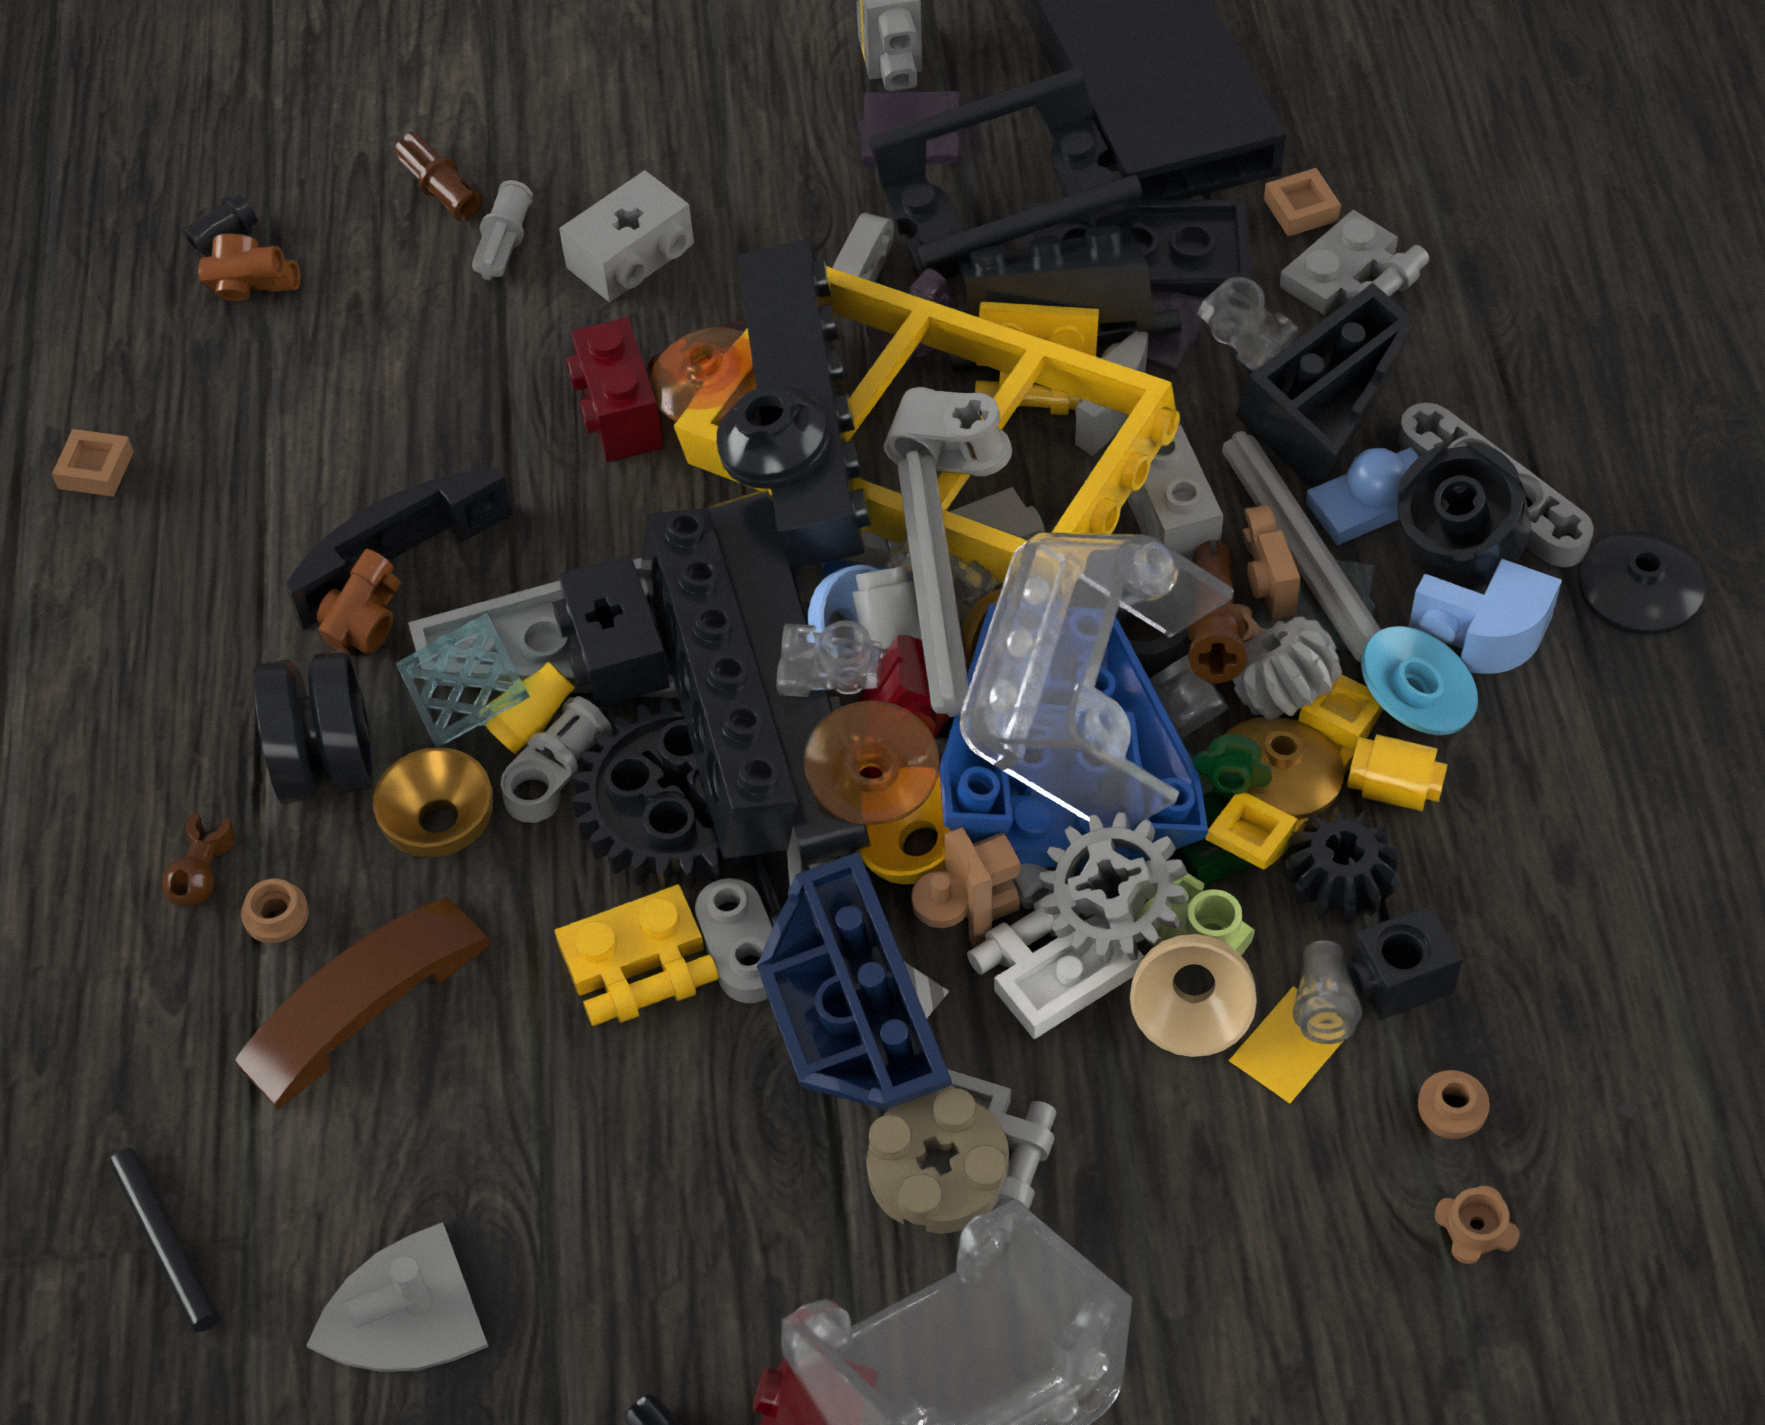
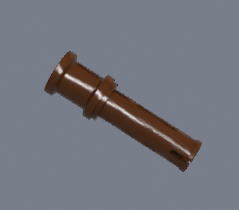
[1187,541,1247,683]

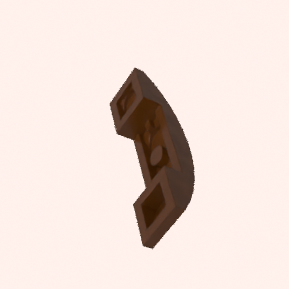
[235,897,491,1110]

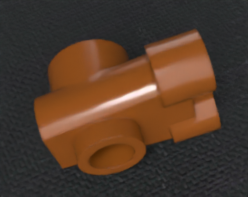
[199,234,301,301]
[317,549,401,655]

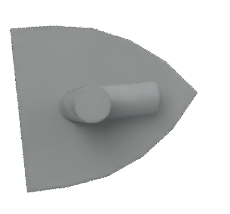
[306,1222,488,1372]

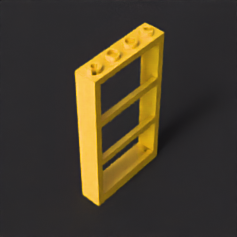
[674,266,1180,604]

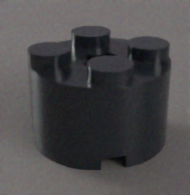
[1398,442,1532,590]

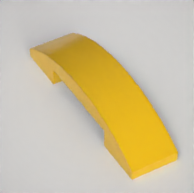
[1205,674,1383,870]

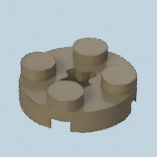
[866,1087,1009,1234]

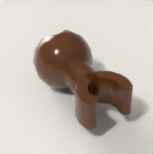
[162,813,236,907]

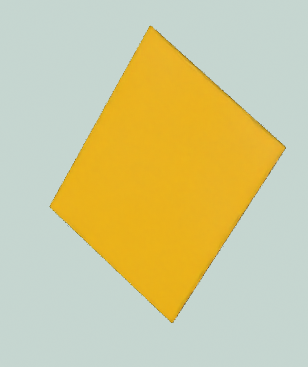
[1229,986,1354,1104]

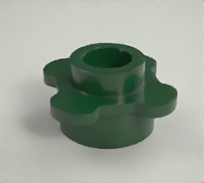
[1193,734,1273,798]

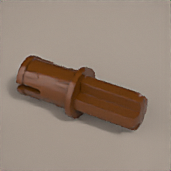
[394,132,483,221]

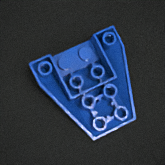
[939,604,1208,868]

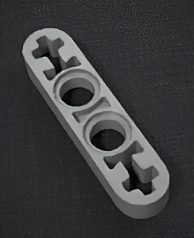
[1398,403,1594,567]

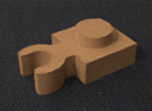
[1242,504,1300,621]

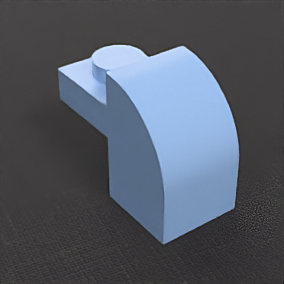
[1409,559,1562,674]

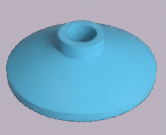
[1361,626,1478,735]

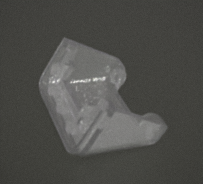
[781,1199,1133,1425]

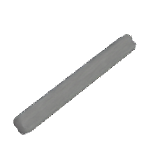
[1222,431,1381,662]
[898,450,971,717]

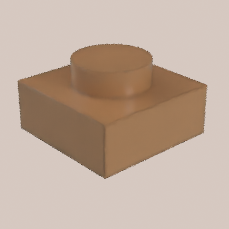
[1264,168,1341,237]
[52,429,134,497]

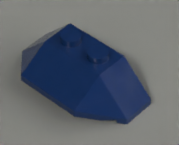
[757,852,952,1110]

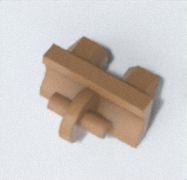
[911,827,1020,948]

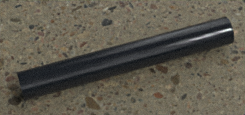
[109,1148,220,1332]

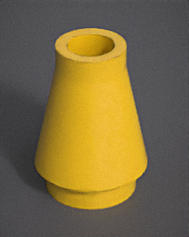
[481,661,576,755]

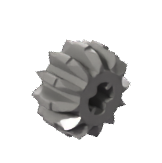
[1232,617,1342,720]

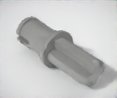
[472,180,533,281]

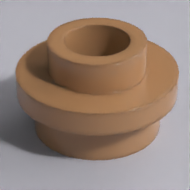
[241,879,309,943]
[1418,1070,1490,1139]

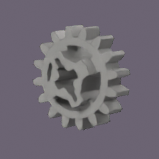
[1038,812,1189,963]

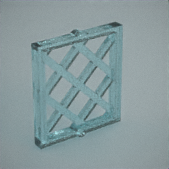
[396,613,530,747]

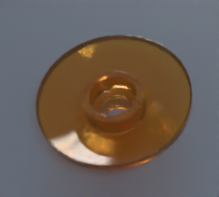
[650,327,756,422]
[805,701,939,825]

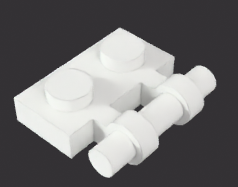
[967,892,1144,1039]

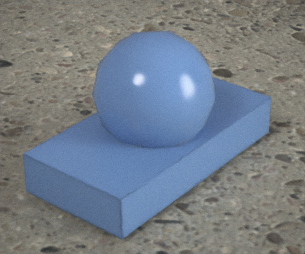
[1306,447,1419,545]

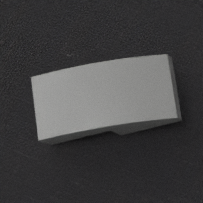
[1075,330,1148,457]

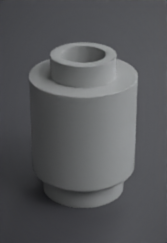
[852,566,922,663]

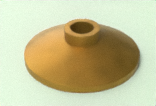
[1224,717,1344,820]

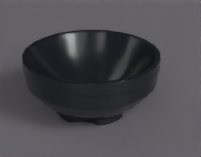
[717,386,832,489]

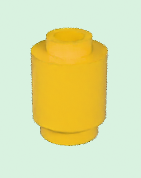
[1347,734,1448,812]

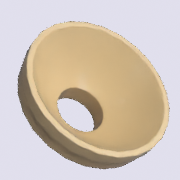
[1130,934,1257,1057]

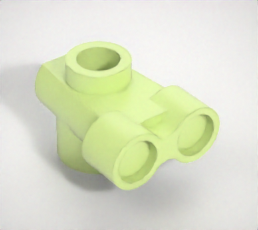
[1137,873,1255,955]

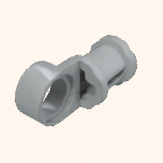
[500,696,613,823]

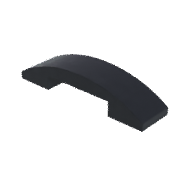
[285,469,513,630]

